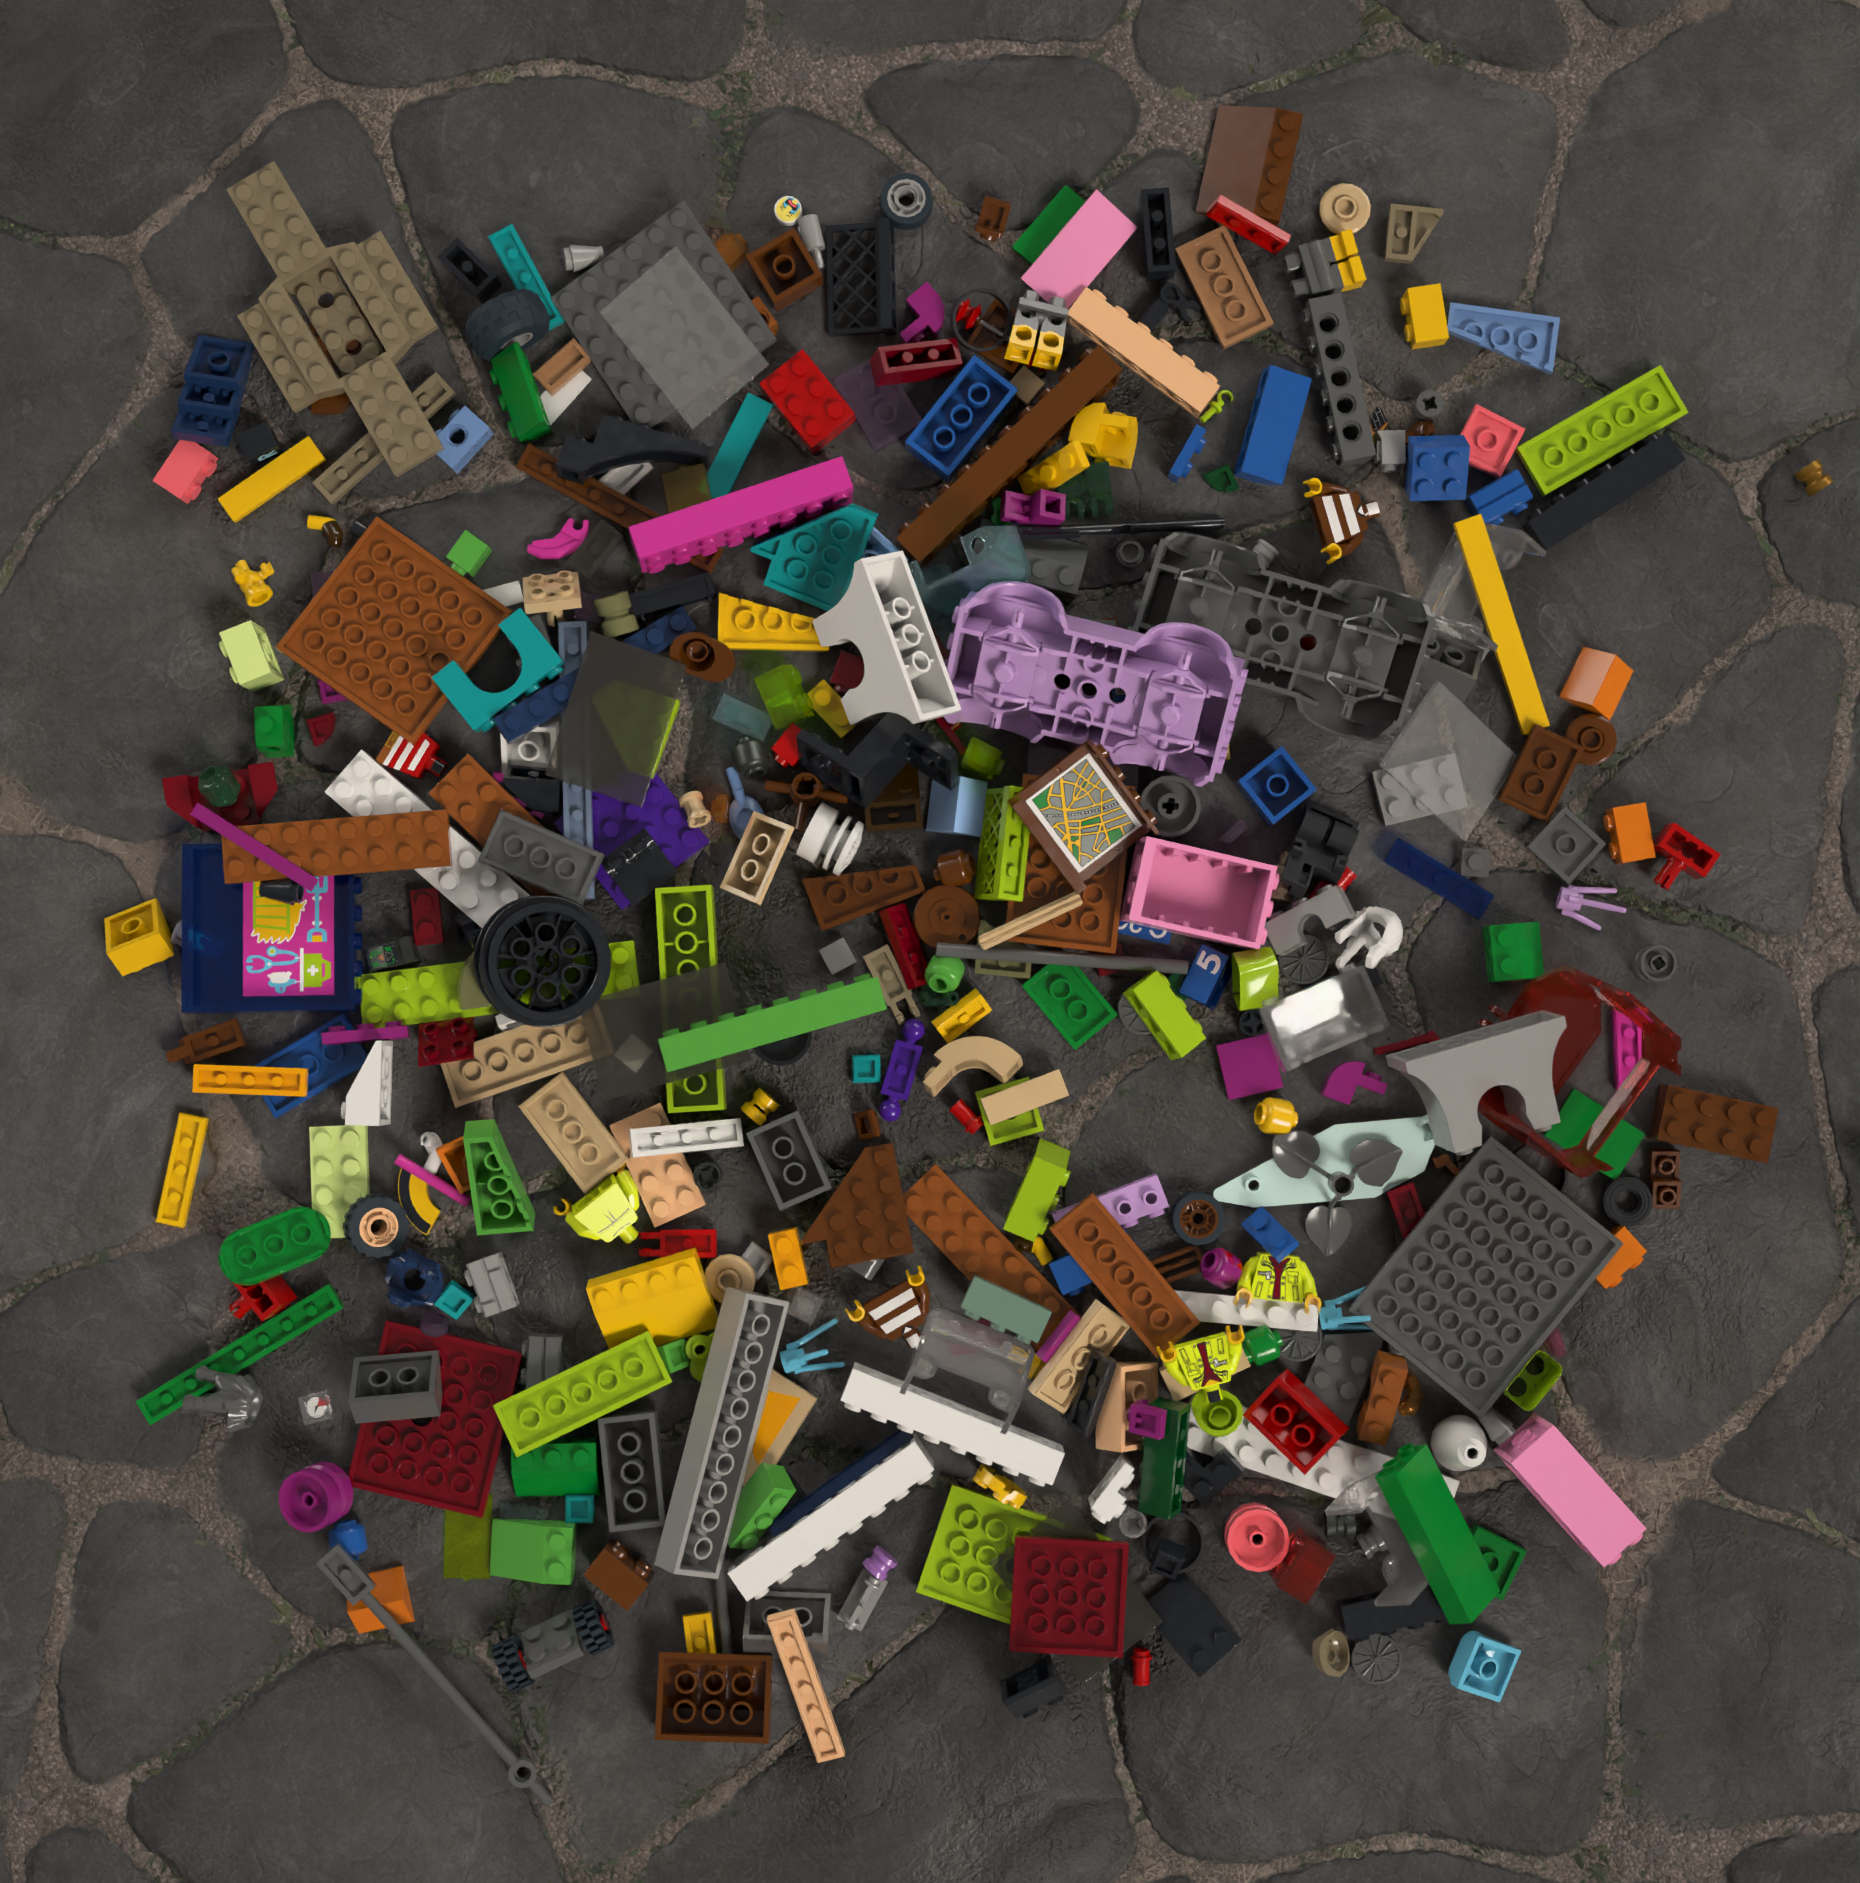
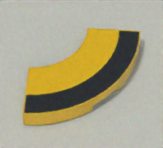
[398,1168,442,1235]

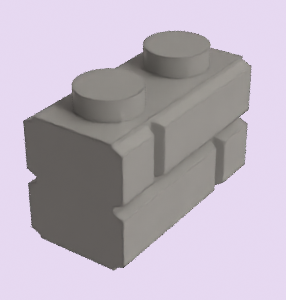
[464,1251,520,1317]

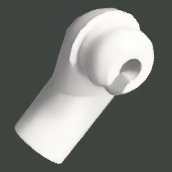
[420,1132,443,1174]

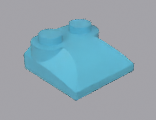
[1448,1631,1521,1703]

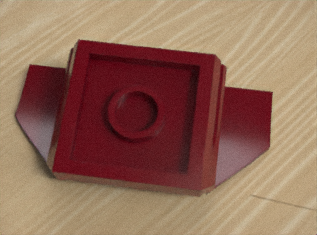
[162,762,278,832]

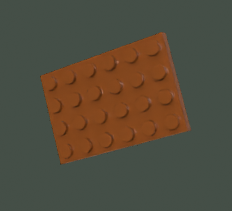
[1006,774,1135,954]

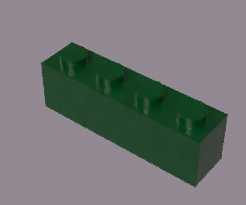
[1137,1397,1191,1520]

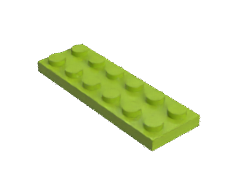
[1515,365,1689,497]
[493,1330,672,1457]

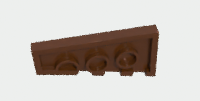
[802,865,926,931]

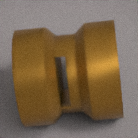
[1794,458,1834,497]

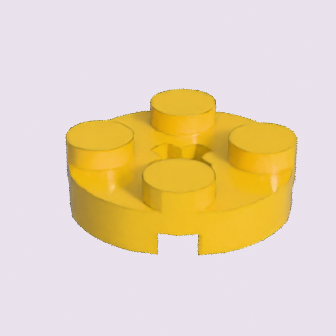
[973,1464,1028,1509]

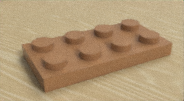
[1175,226,1274,350]

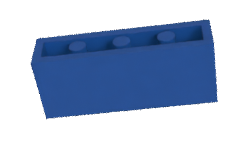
[1233,365,1312,486]

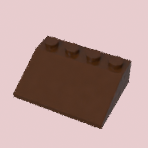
[1195,105,1304,227]
[655,1651,772,1744]

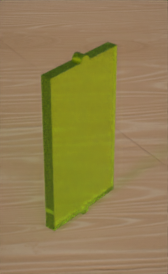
[444,1495,493,1581]

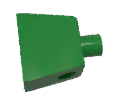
[254,704,295,758]

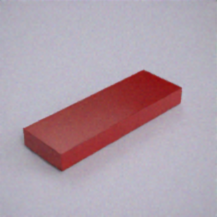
[1205,194,1291,255]

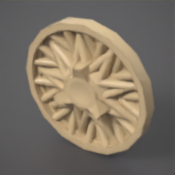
[1319,183,1371,235]
[705,1254,756,1303]

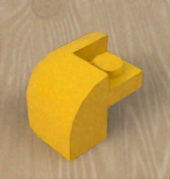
[1068,403,1138,469]

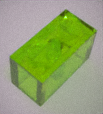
[754,665,814,730]

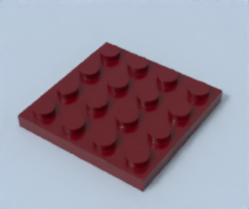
[1009,1535,1129,1658]

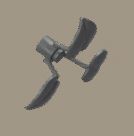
[1272,1131,1403,1256]

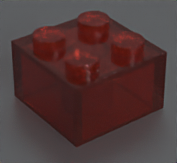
[1270,1527,1336,1605]

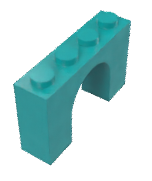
[431,608,565,733]

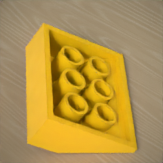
[586,1247,718,1349]

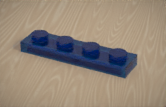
[1383,838,1494,919]

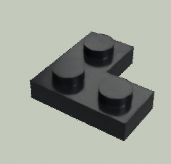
[1183,1446,1244,1505]

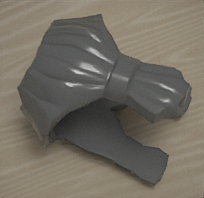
[182,1365,263,1435]

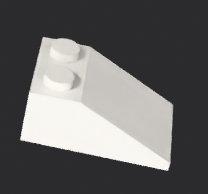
[341,1041,393,1126]

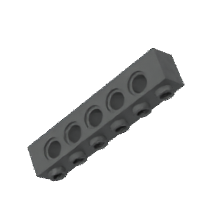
[1302,293,1376,467]

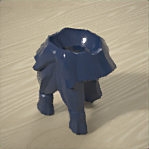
[385,1249,444,1308]

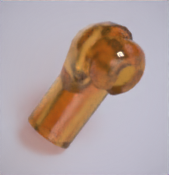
[1398,1374,1423,1416]

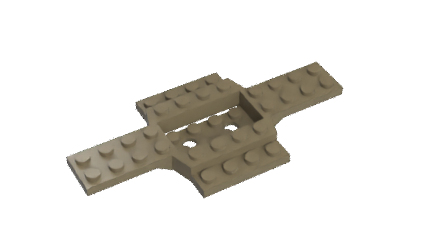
[226,161,445,477]

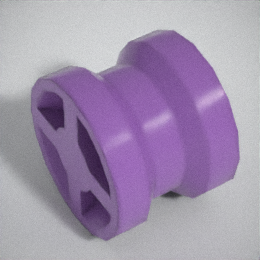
[862,1545,898,1581]

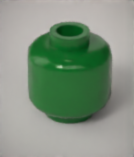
[1242,1325,1284,1366]

